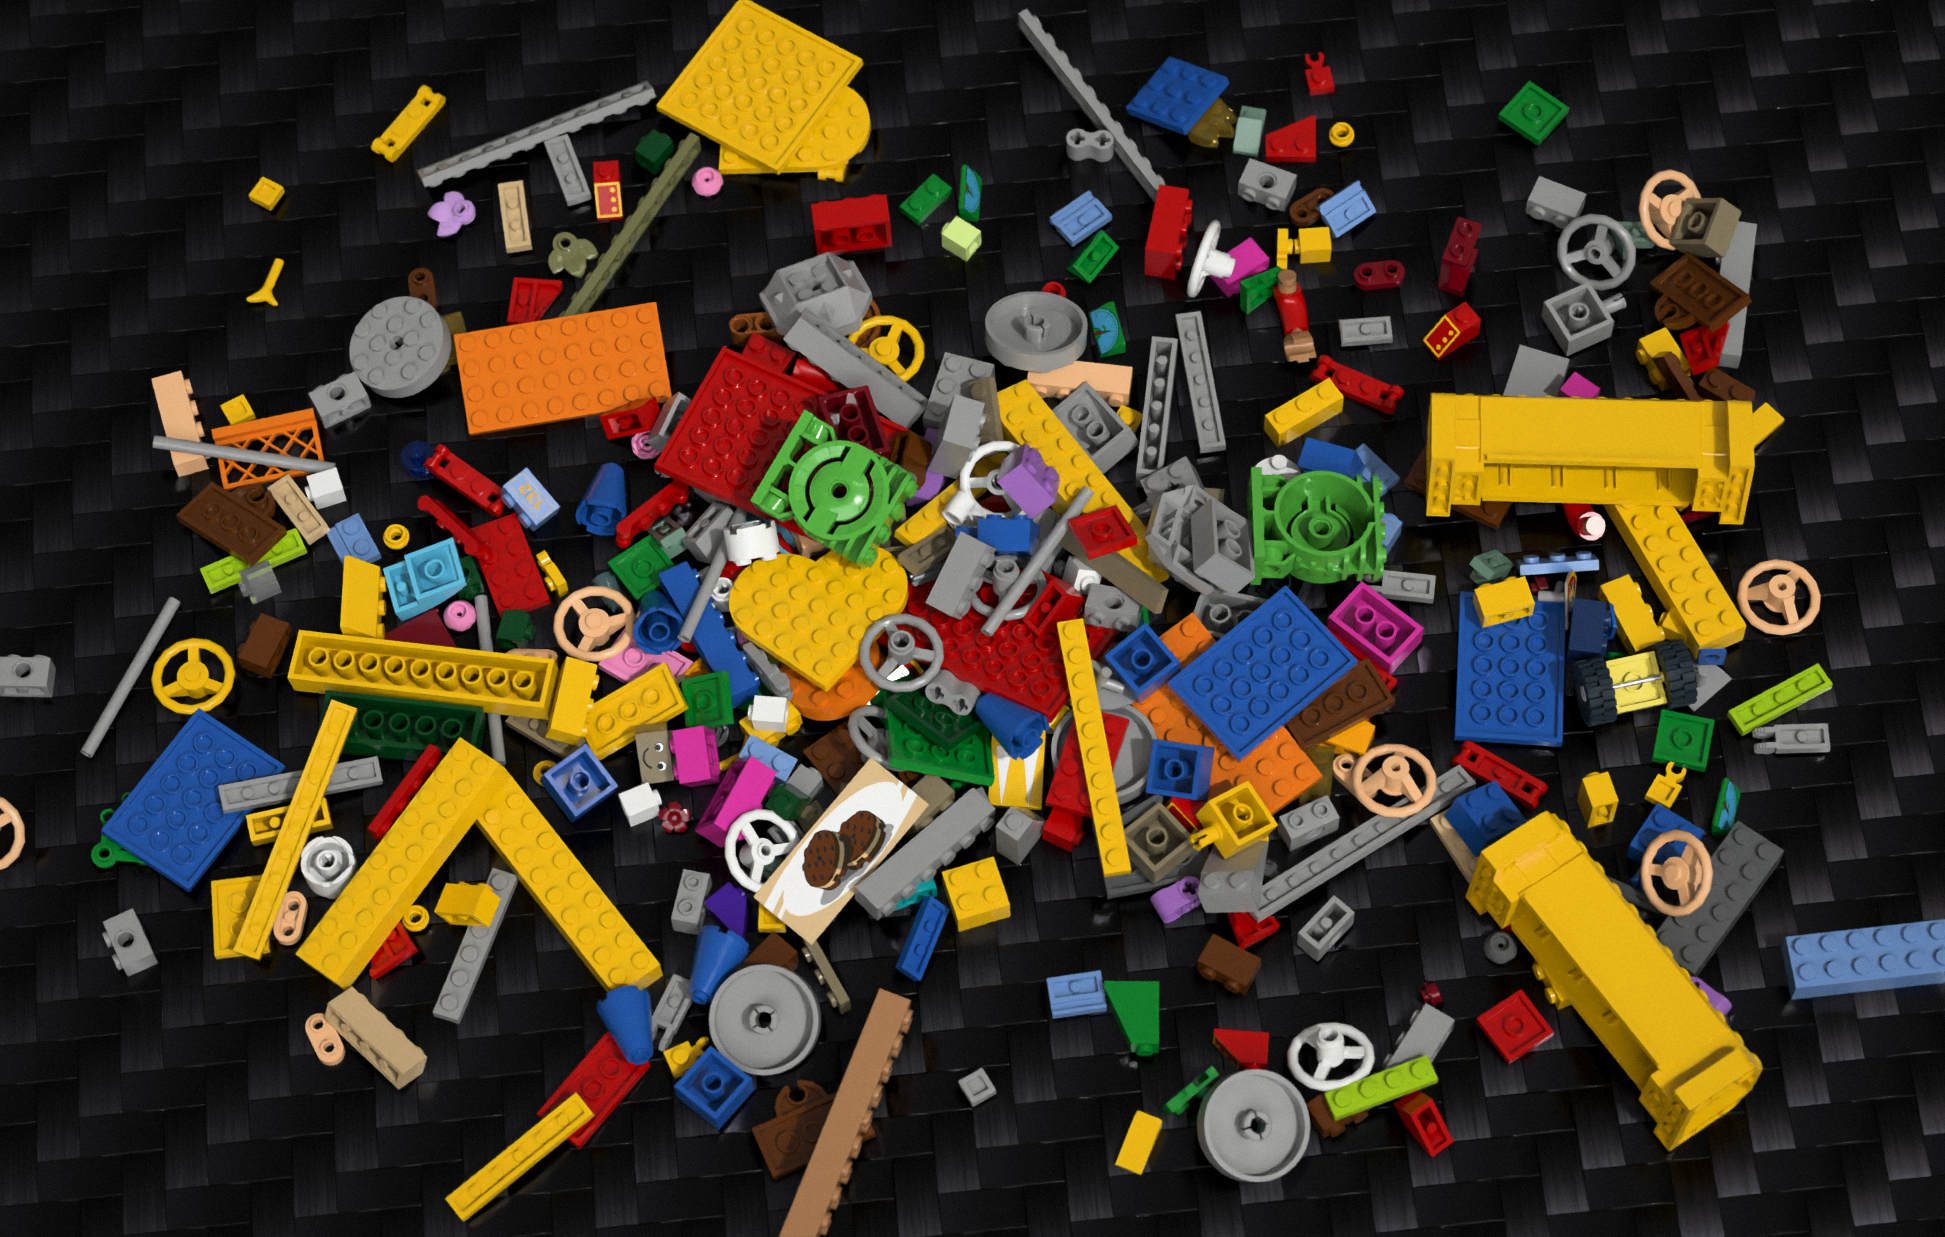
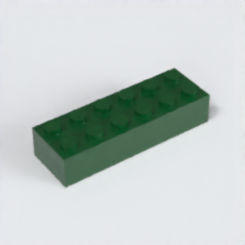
[316,690,487,761]

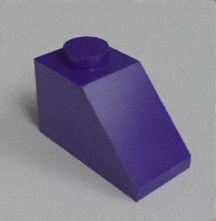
[704,882,748,940]

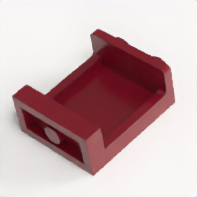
[1438,217,1482,296]

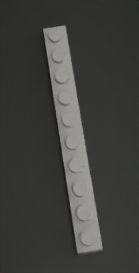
[1018,9,1165,202]
[417,81,656,187]
[1249,764,1476,923]

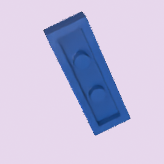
[895,896,950,981]

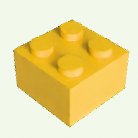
[942,856,1010,932]

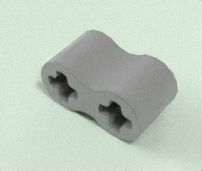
[1066,129,1114,162]
[925,670,981,715]

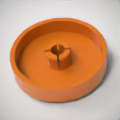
[780,641,886,721]

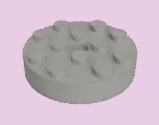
[984,291,1088,373]
[349,296,452,398]
[1051,705,1158,805]
[709,964,821,1075]
[1197,1069,1310,1182]

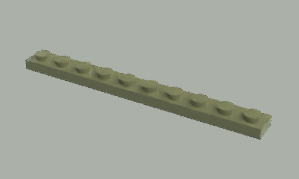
[558,133,701,318]

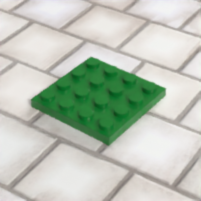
[882,689,995,787]

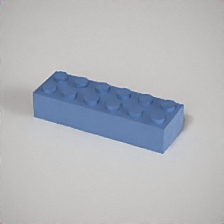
[1781,919,1945,1000]

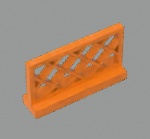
[211,408,324,491]

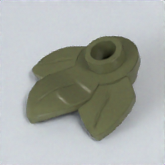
[548,232,598,278]

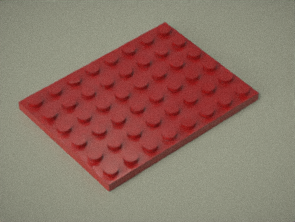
[654,347,910,543]
[876,557,1121,723]

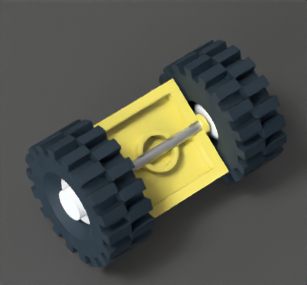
[1572,639,1698,727]

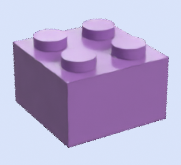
[997,442,1060,519]

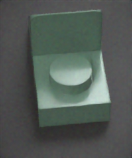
[1233,106,1267,157]
[1611,222,1656,260]
[646,516,688,559]
[1469,549,1516,586]

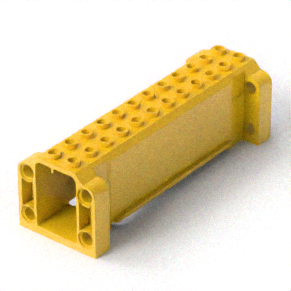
[1426,393,1755,525]
[1466,811,1763,1151]

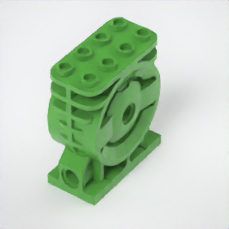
[750,409,919,569]
[1247,467,1387,585]

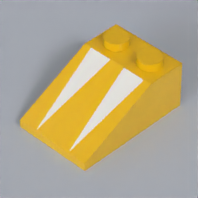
[988,730,1047,810]

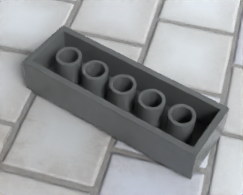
[1655,821,1784,977]

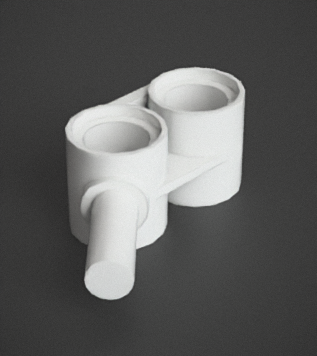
[942,491,985,532]

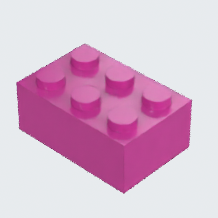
[1327,581,1424,675]
[694,756,777,848]

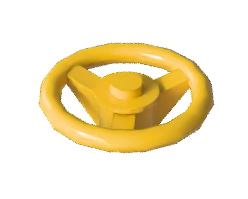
[847,315,924,382]
[151,638,235,715]

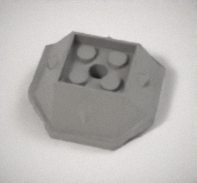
[759,252,873,336]
[1144,484,1228,596]

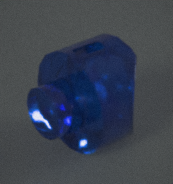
[401,440,435,479]

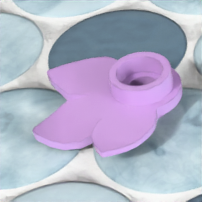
[428,191,476,237]

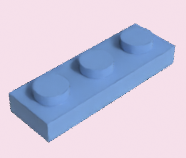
[1516,551,1599,576]

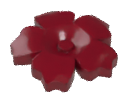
[658,800,691,833]

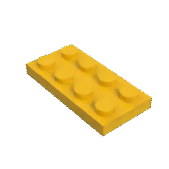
[585,662,689,761]

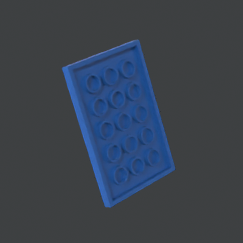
[1167,585,1358,763]
[1454,591,1565,747]
[101,708,286,892]

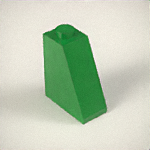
[1104,981,1159,1056]

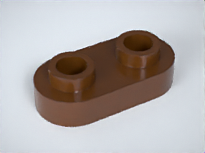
[1289,188,1334,227]
[408,268,438,310]

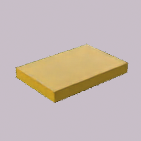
[211,875,270,959]

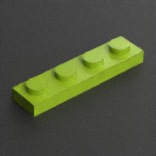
[200,528,307,594]
[1727,663,1833,736]
[1324,1055,1438,1121]

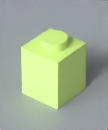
[941,216,981,262]

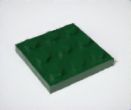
[885,683,986,752]

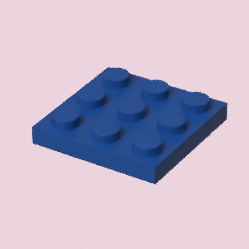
[1126,56,1229,135]

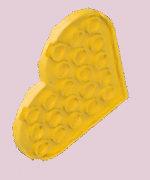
[719,86,871,174]
[729,547,909,692]

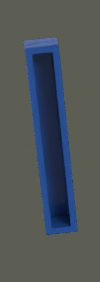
[658,561,761,708]

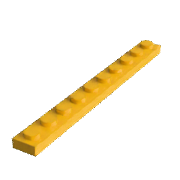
[1057,618,1131,877]
[233,699,358,961]

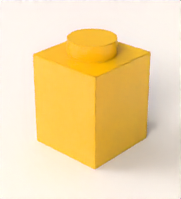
[1293,227,1332,264]

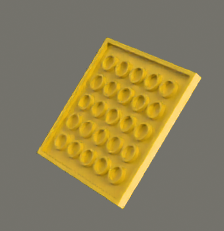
[656,0,863,175]

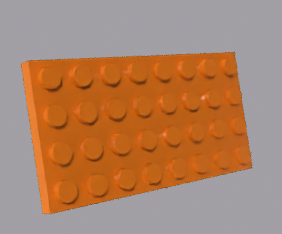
[454,302,672,436]
[1130,612,1323,816]

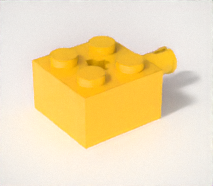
[1190,781,1278,860]

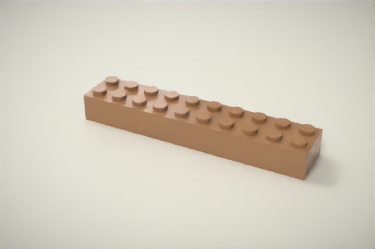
[779,989,913,1237]

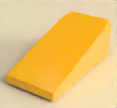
[1115,1110,1162,1175]

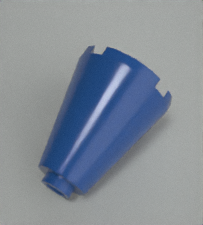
[575,463,627,536]
[633,590,684,655]
[975,693,1049,760]
[688,925,749,1005]
[597,985,653,1065]

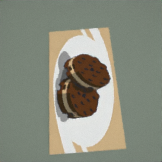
[754,758,929,945]

